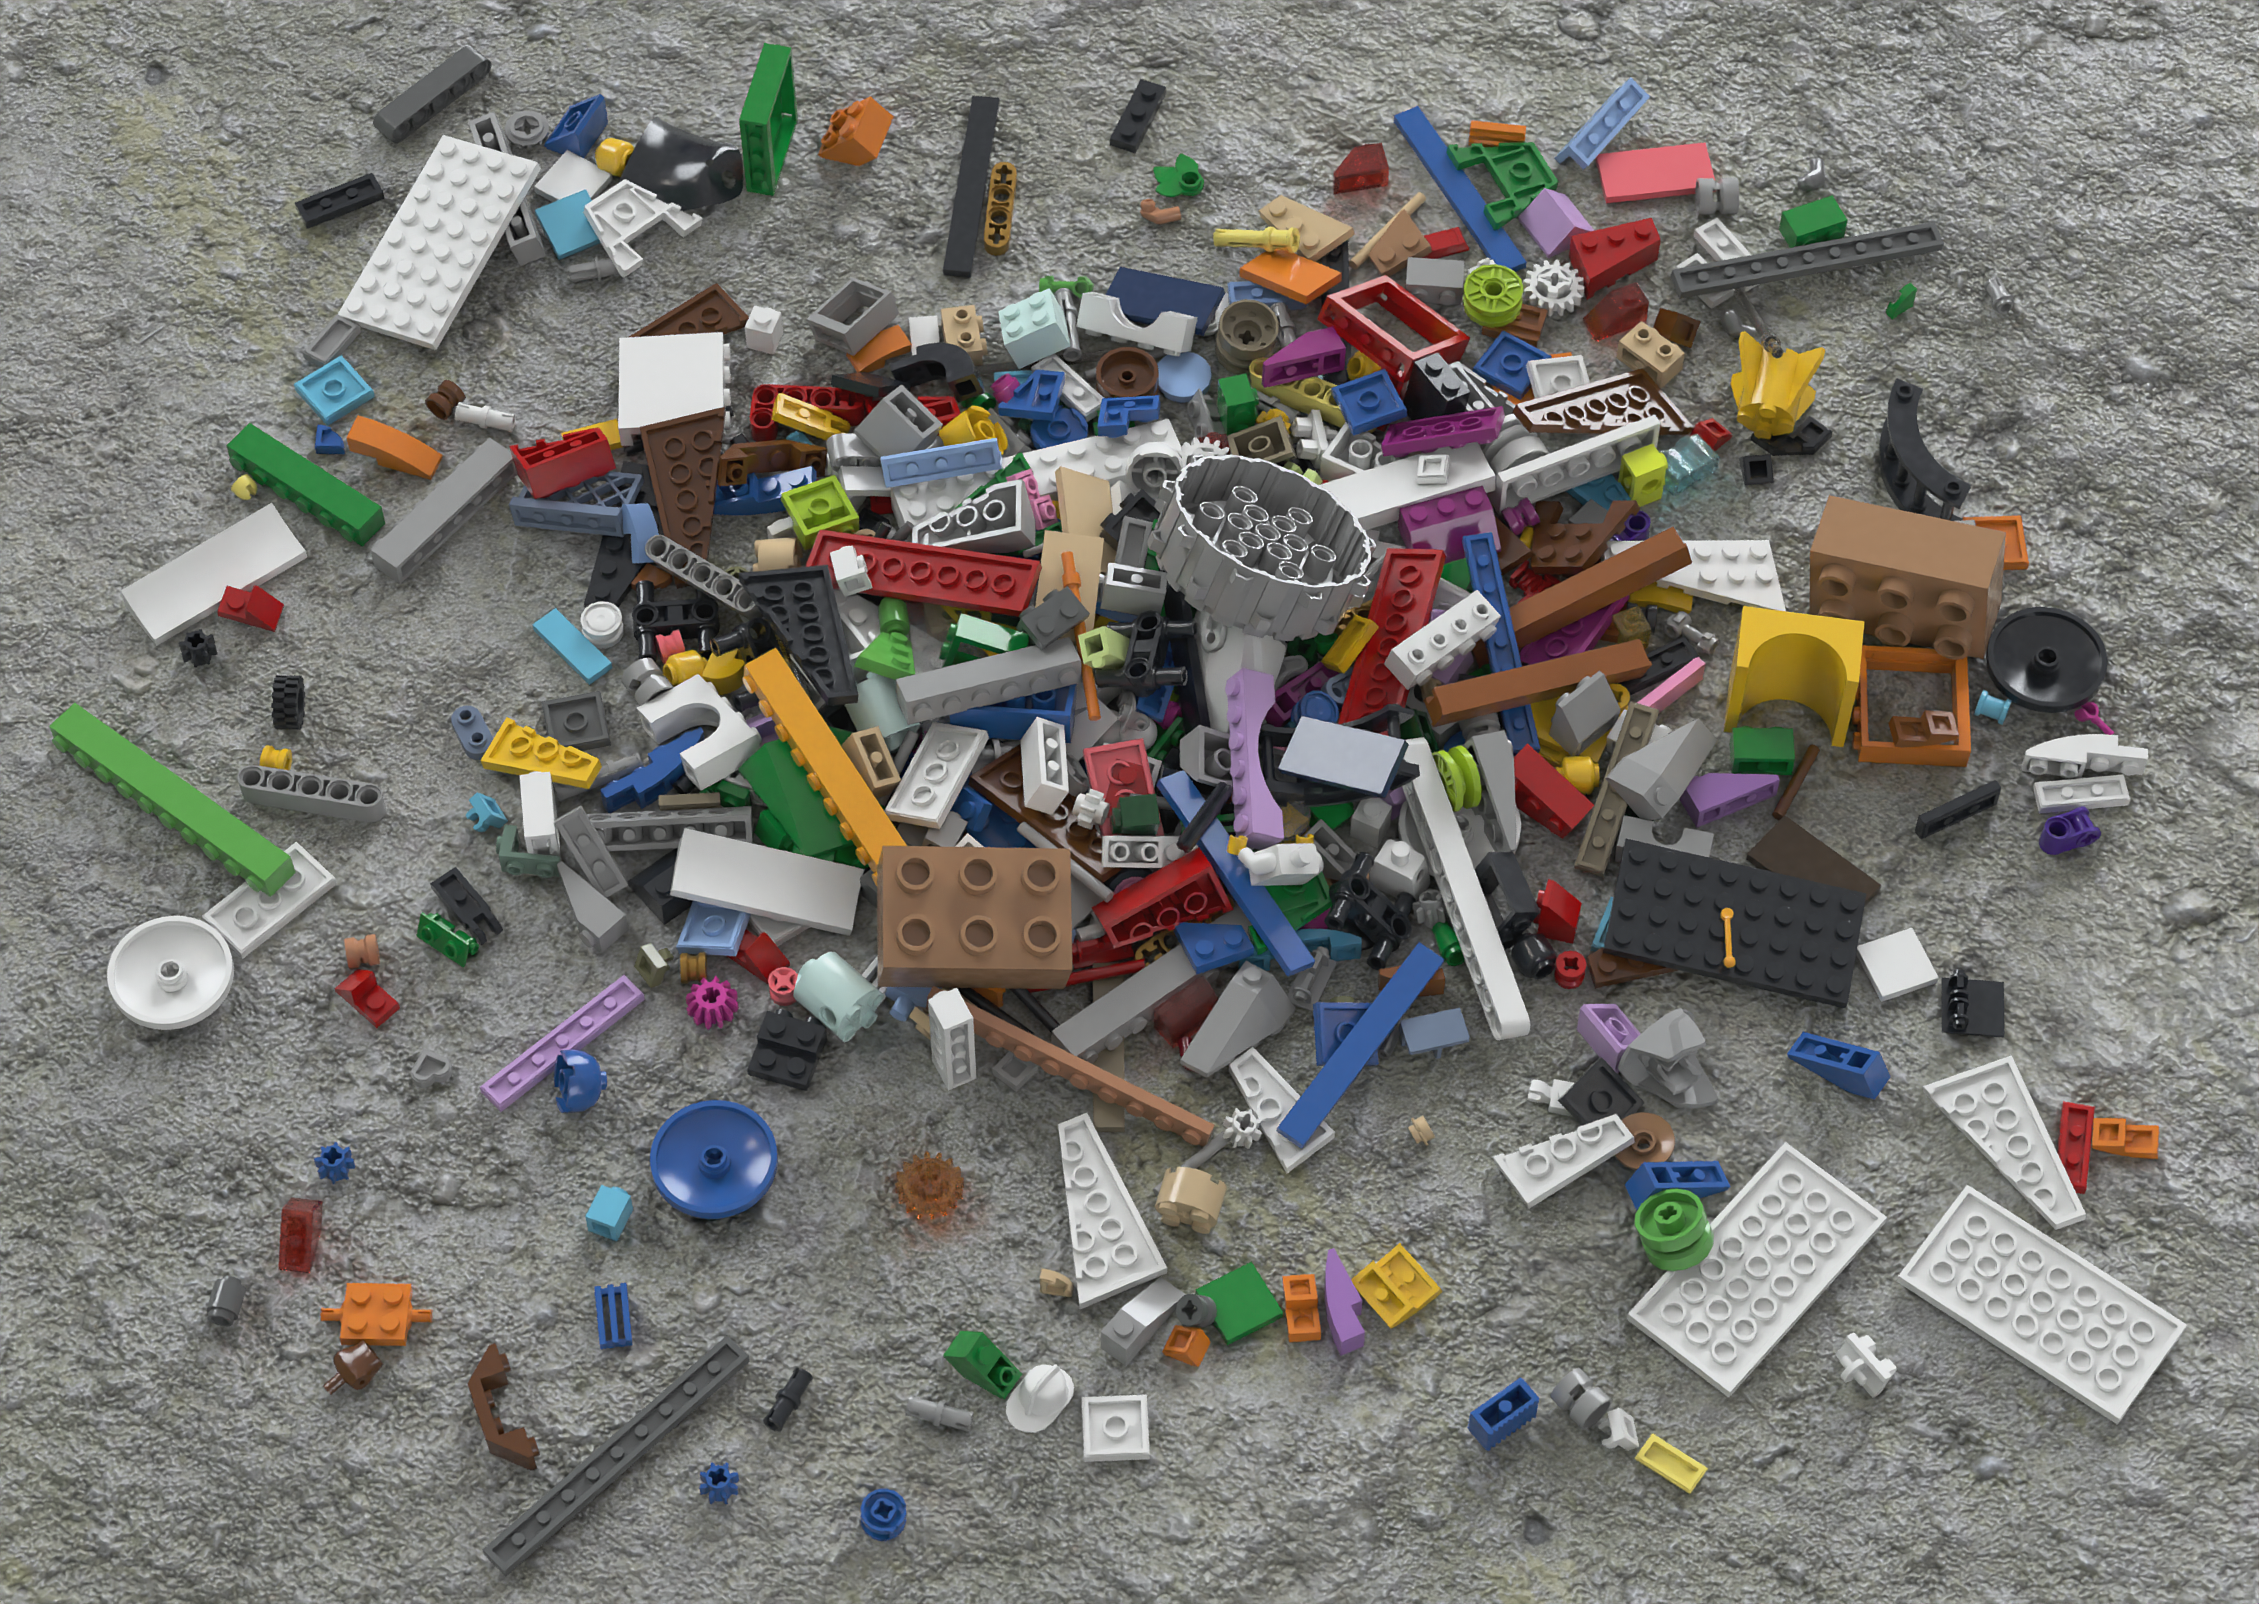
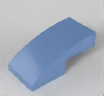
[622,503,662,563]

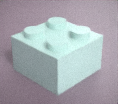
[998,288,1070,369]

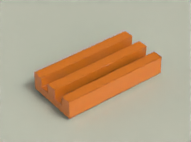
[1468,120,1526,147]

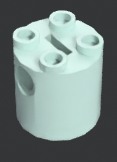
[845,672,921,754]
[793,952,884,1042]

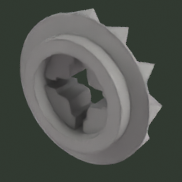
[505,111,549,149]

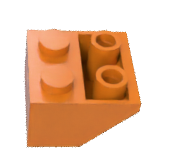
[818,96,894,166]

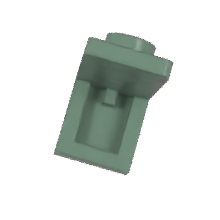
[496,825,561,878]

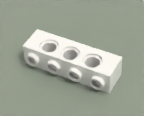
[928,988,977,1091]

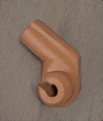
[1140,199,1181,225]

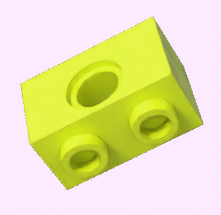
[1618,443,1668,507]

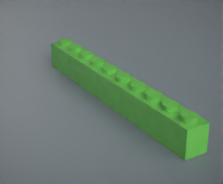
[49,703,296,897]

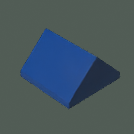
[544,94,608,158]

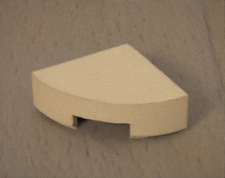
[1040,1268,1074,1297]

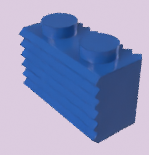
[1468,1378,1539,1451]

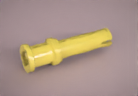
[1213,227,1300,253]

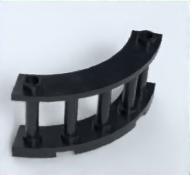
[1879,378,1972,521]
[1258,704,1420,807]

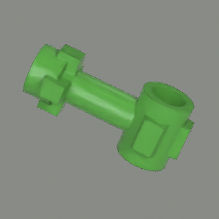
[1039,276,1094,298]

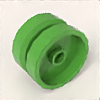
[1635,1188,1714,1271]

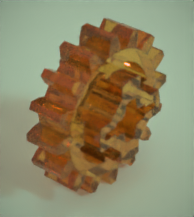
[895,1151,964,1220]

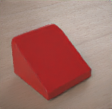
[1688,418,1733,456]

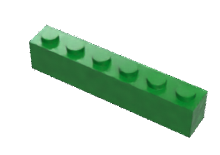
[226,423,385,547]

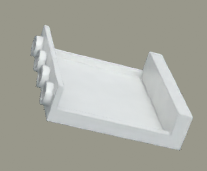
[618,332,731,446]

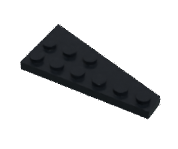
[584,461,664,608]
[739,565,858,706]

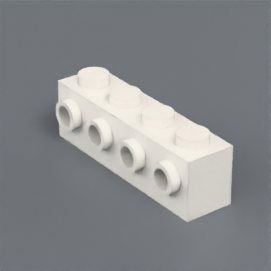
[1384,590,1501,690]

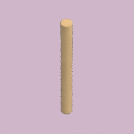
[1349,192,1426,270]

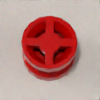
[1554,950,1587,989]

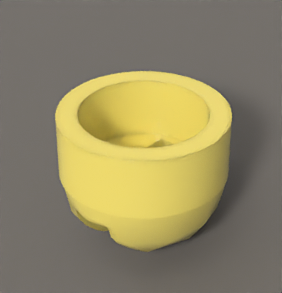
[231,474,257,500]

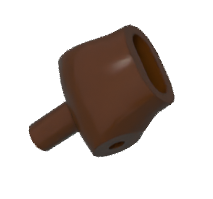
[323,1340,384,1395]

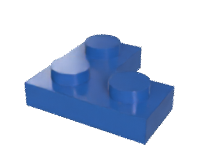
[1097,395,1161,438]

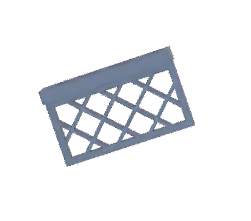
[509,471,644,537]

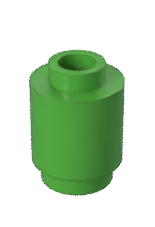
[877,597,910,636]

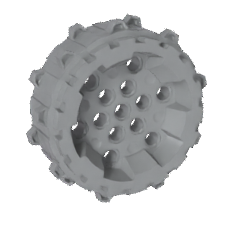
[1147,454,1376,641]

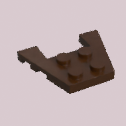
[1530,500,1640,574]

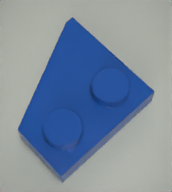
[998,369,1065,421]

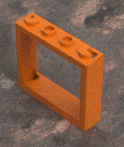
[1852,645,1971,767]

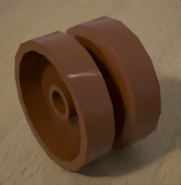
[1096,347,1159,398]

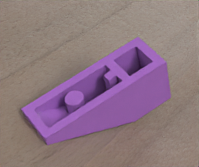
[1679,773,1780,828]

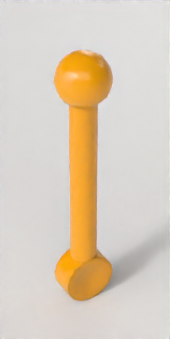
[1720,908,1736,968]

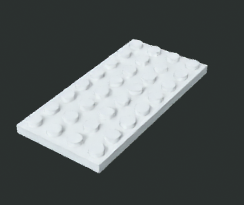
[337,135,541,350]
[1627,1142,1887,1398]
[1897,1185,2187,1425]

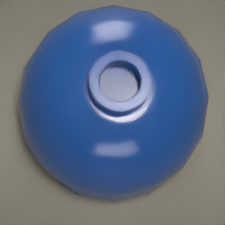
[554,1050,607,1113]

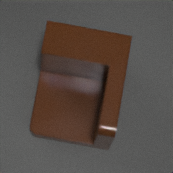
[1653,308,1701,348]

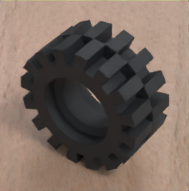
[271,675,305,730]

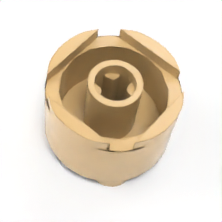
[753,538,803,572]
[1155,1167,1227,1234]

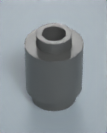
[206,1276,246,1327]

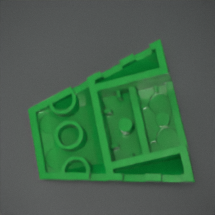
[738,726,855,858]

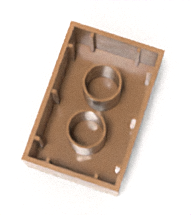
[1809,495,2006,660]
[877,846,1072,989]

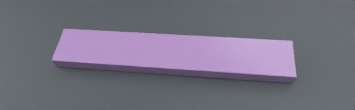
[480,975,645,1112]

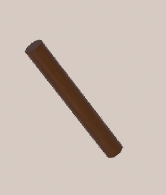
[1772,744,1820,820]

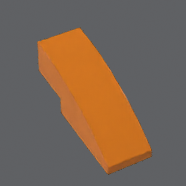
[346,415,442,480]

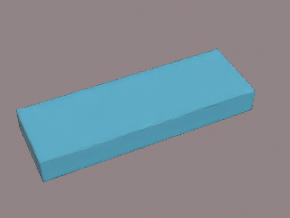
[532,608,612,685]

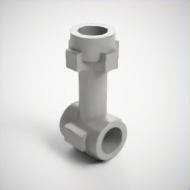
[1664,611,1719,655]

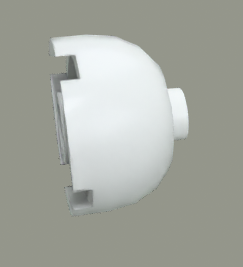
[1126,442,1183,501]

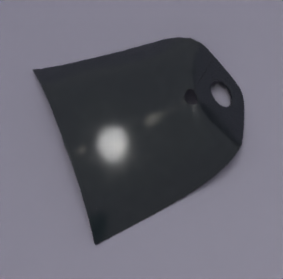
[619,117,743,211]

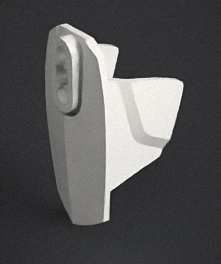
[1194,610,1286,734]

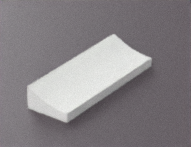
[1487,415,1661,516]
[1319,442,1496,531]
[121,503,307,646]
[670,828,864,936]

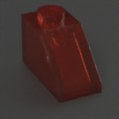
[1332,143,1389,195]
[1583,282,1649,342]
[278,1197,323,1274]

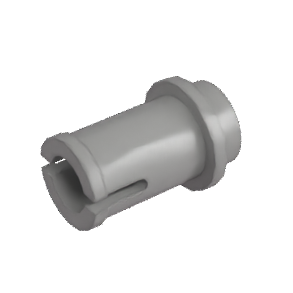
[1984,277,2014,314]

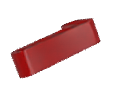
[750,384,866,442]

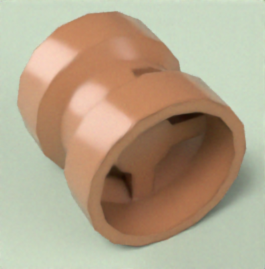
[344,934,380,969]

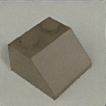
[1227,416,1297,465]

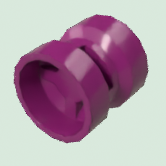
[1501,497,1540,536]

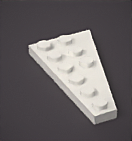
[1600,540,1786,611]
[1923,1055,2086,1230]

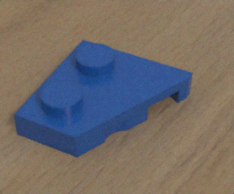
[1174,922,1254,975]

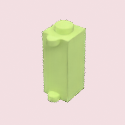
[1078,626,1130,670]

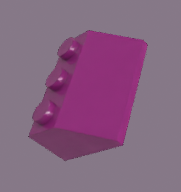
[1398,485,1501,564]

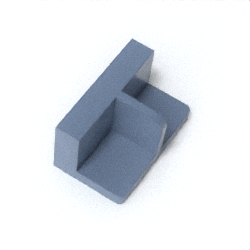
[1399,1007,1470,1059]

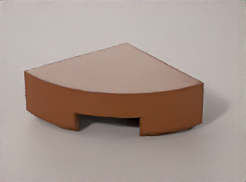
[631,563,673,591]

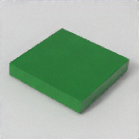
[1195,1261,1284,1345]

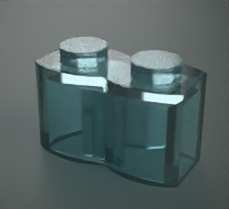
[1659,434,1720,496]

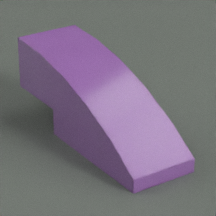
[1324,1248,1365,1356]

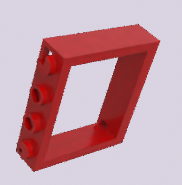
[1317,275,1471,383]

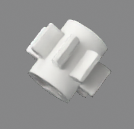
[1072,789,1110,830]
[1223,1108,1262,1149]

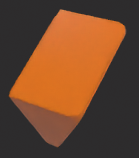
[1162,1325,1210,1367]

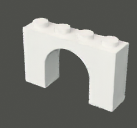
[637,674,762,790]

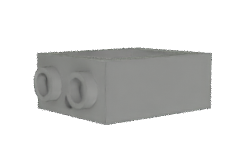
[807,277,900,356]

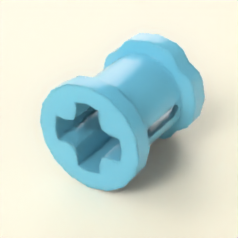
[1974,690,2012,725]

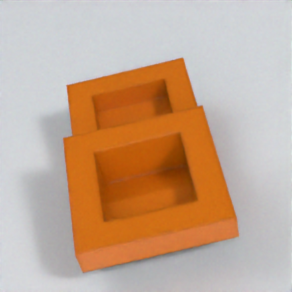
[846,325,912,372]
[2092,1118,2160,1159]
[1282,1274,1321,1342]

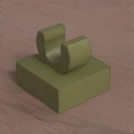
[634,943,674,988]

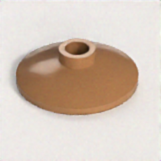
[1615,1112,1675,1170]

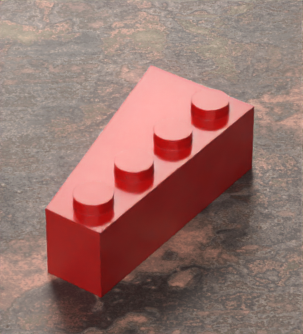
[1091,847,1234,948]

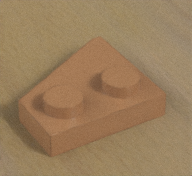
[1368,209,1432,277]

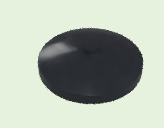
[1986,607,2108,713]

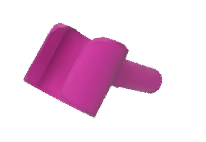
[2074,702,2115,735]

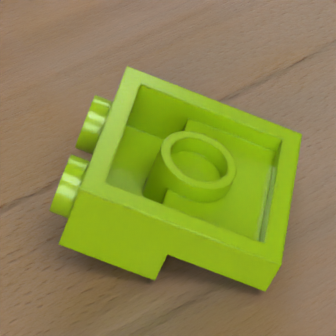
[781,475,859,550]

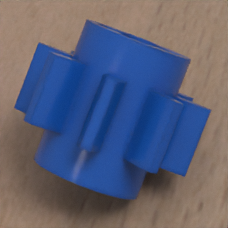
[314,1142,356,1184]
[699,1462,739,1505]

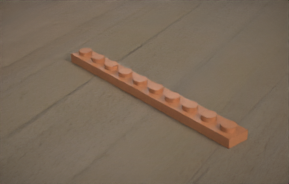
[926,986,1215,1147]

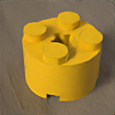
[939,406,1008,454]

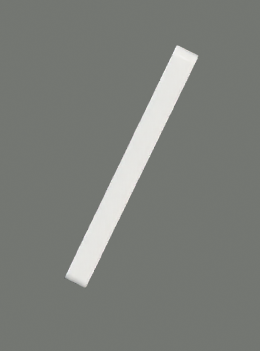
[1402,737,1530,1041]

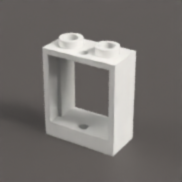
[520,771,561,859]

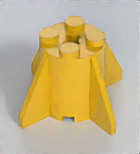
[1730,331,1825,439]

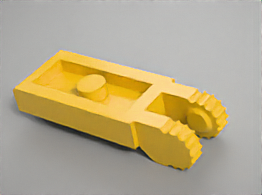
[772,393,850,441]

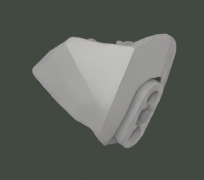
[1618,1008,1718,1109]

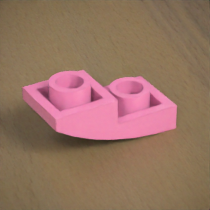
[1006,469,1058,530]

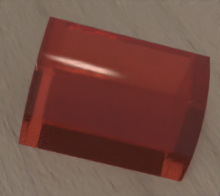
[1154,975,1219,1048]

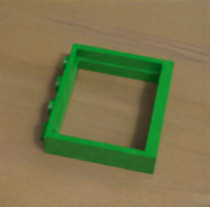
[739,43,798,196]

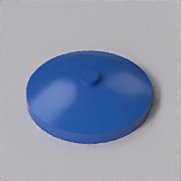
[650,1100,778,1219]

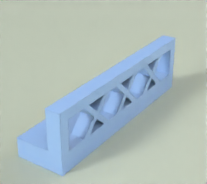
[1554,77,1650,170]
[881,438,1003,488]

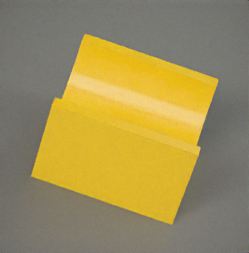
[1724,606,1864,747]

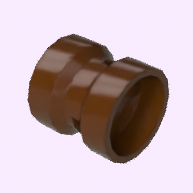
[425,380,466,420]

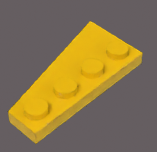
[480,717,602,789]

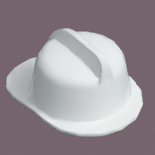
[1006,1364,1074,1433]

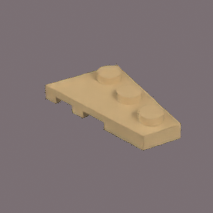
[1259,195,1355,262]

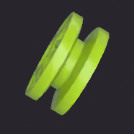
[1463,264,1524,328]
[1432,745,1482,813]

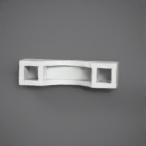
[1076,292,1197,356]

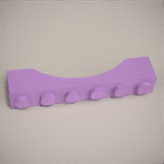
[1225,668,1284,850]

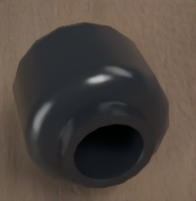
[1511,932,1557,980]

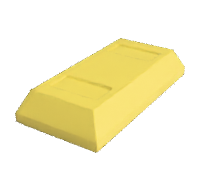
[1635,1433,1708,1494]

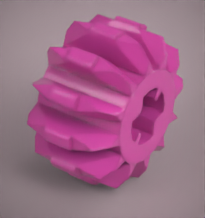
[686,976,739,1030]

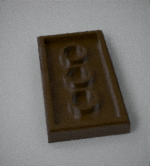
[1746,815,1881,907]

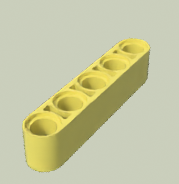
[1249,357,1376,433]

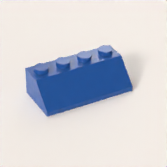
[950,684,1077,743]

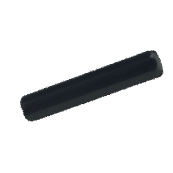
[1177,782,1233,853]

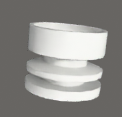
[1479,414,1550,480]

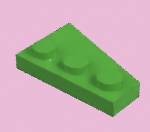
[854,632,915,680]

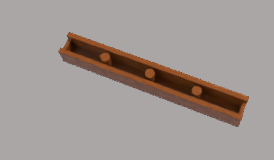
[1471,527,1692,668]
[1423,639,1652,727]

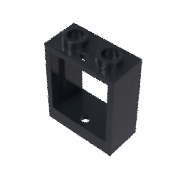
[1475,852,1540,950]

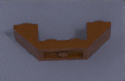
[718,439,827,486]
[467,1343,540,1471]

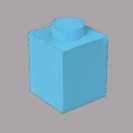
[585,1185,633,1241]

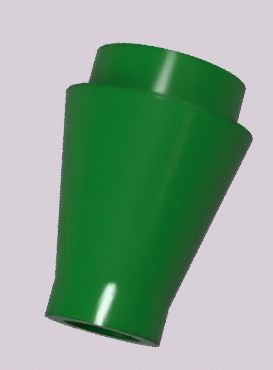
[1432,921,1465,966]

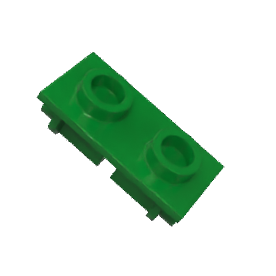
[416,912,479,968]

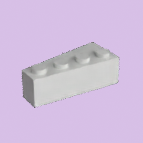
[1320,422,1401,481]

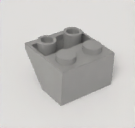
[854,385,943,459]
[1549,670,1621,756]

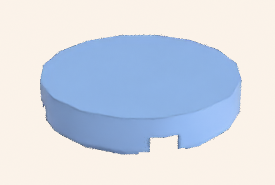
[1157,352,1212,403]

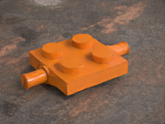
[321,1283,432,1346]

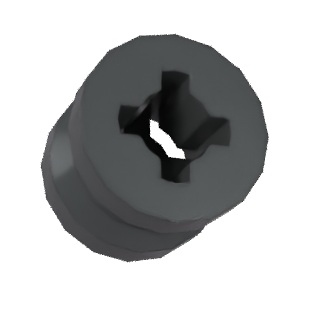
[1176,1294,1217,1328]

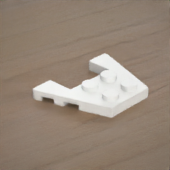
[583,179,703,278]

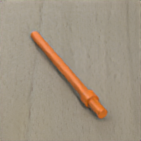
[1061,551,1101,721]

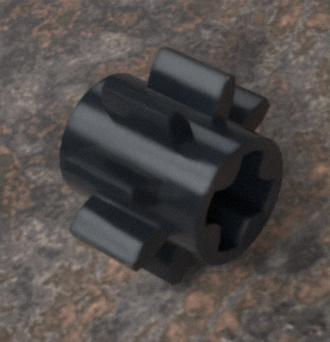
[179,629,218,668]

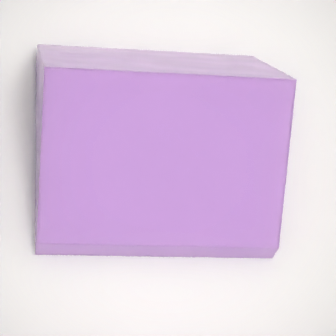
[1518,188,1594,259]
[1577,1004,1640,1073]

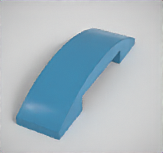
[1238,929,1362,971]

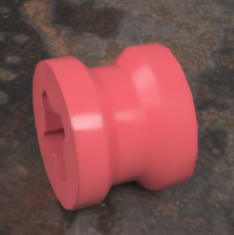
[655,630,685,664]
[768,967,798,1006]

